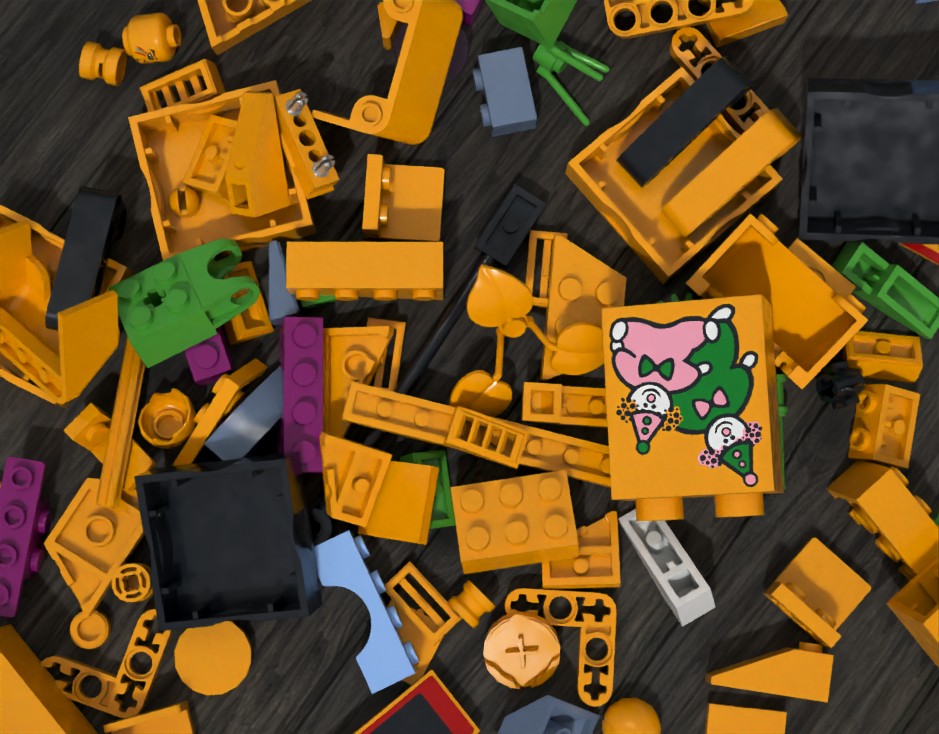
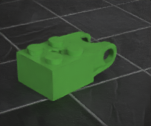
[108,239,260,368]

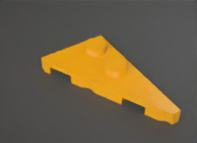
[323,326,394,438]
[172,358,267,466]

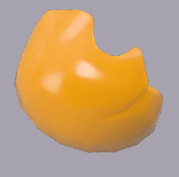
[138,388,197,449]
[602,697,661,734]

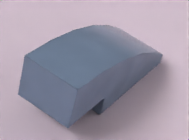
[204,366,282,460]

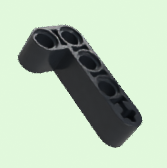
[616,56,755,188]
[45,186,127,331]

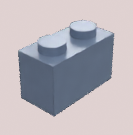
[472,47,537,137]

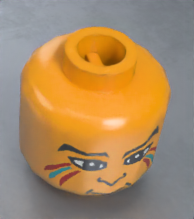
[122,13,182,64]

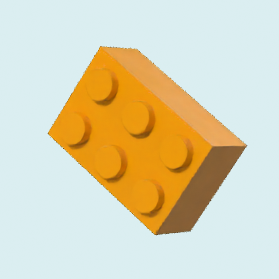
[450,470,579,574]

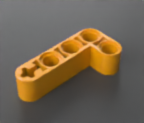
[604,0,754,39]
[661,108,803,238]

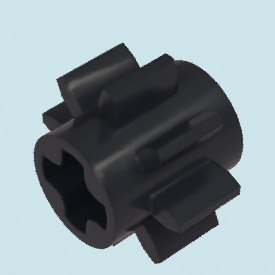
[816,360,865,410]

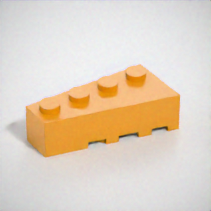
[197,0,312,56]
[286,242,444,301]
[826,460,939,582]

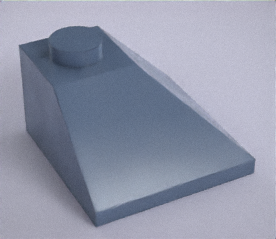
[497,695,600,734]

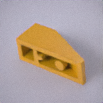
[705,641,834,703]

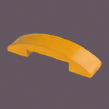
[521,382,608,428]

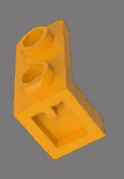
[64,403,156,491]

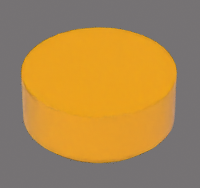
[70,610,111,649]

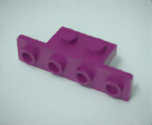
[0,457,52,617]

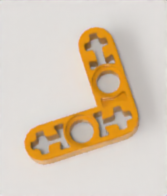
[504,588,617,707]
[40,609,174,718]

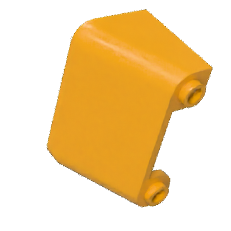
[686,213,868,389]

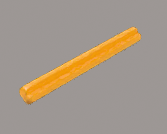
[96,336,145,509]

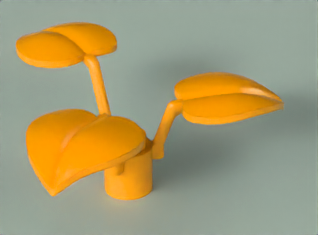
[449,264,604,417]

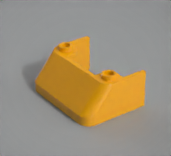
[311,0,464,145]
[0,219,120,404]

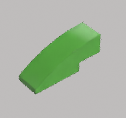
[832,242,939,339]

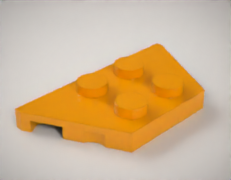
[540,235,627,381]
[43,478,144,616]

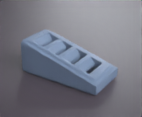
[268,240,303,325]

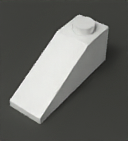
[618,509,716,627]

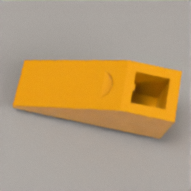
[225,91,290,217]

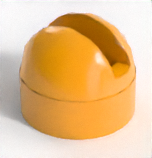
[169,186,201,218]

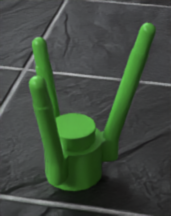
[533,40,610,126]

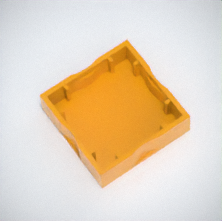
[565,67,783,284]
[128,80,316,261]

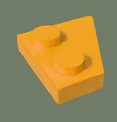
[319,431,392,527]
[542,511,621,589]

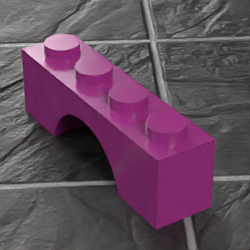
[278,317,323,474]

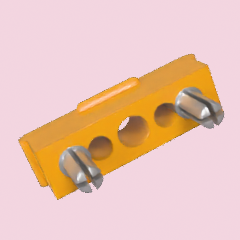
[274,89,340,199]

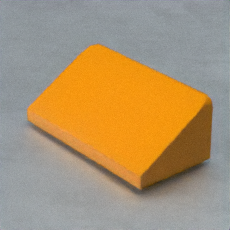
[702,0,788,48]
[223,261,274,345]
[842,331,923,383]

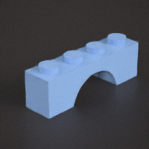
[314,530,420,694]

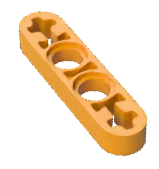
[669,27,770,135]

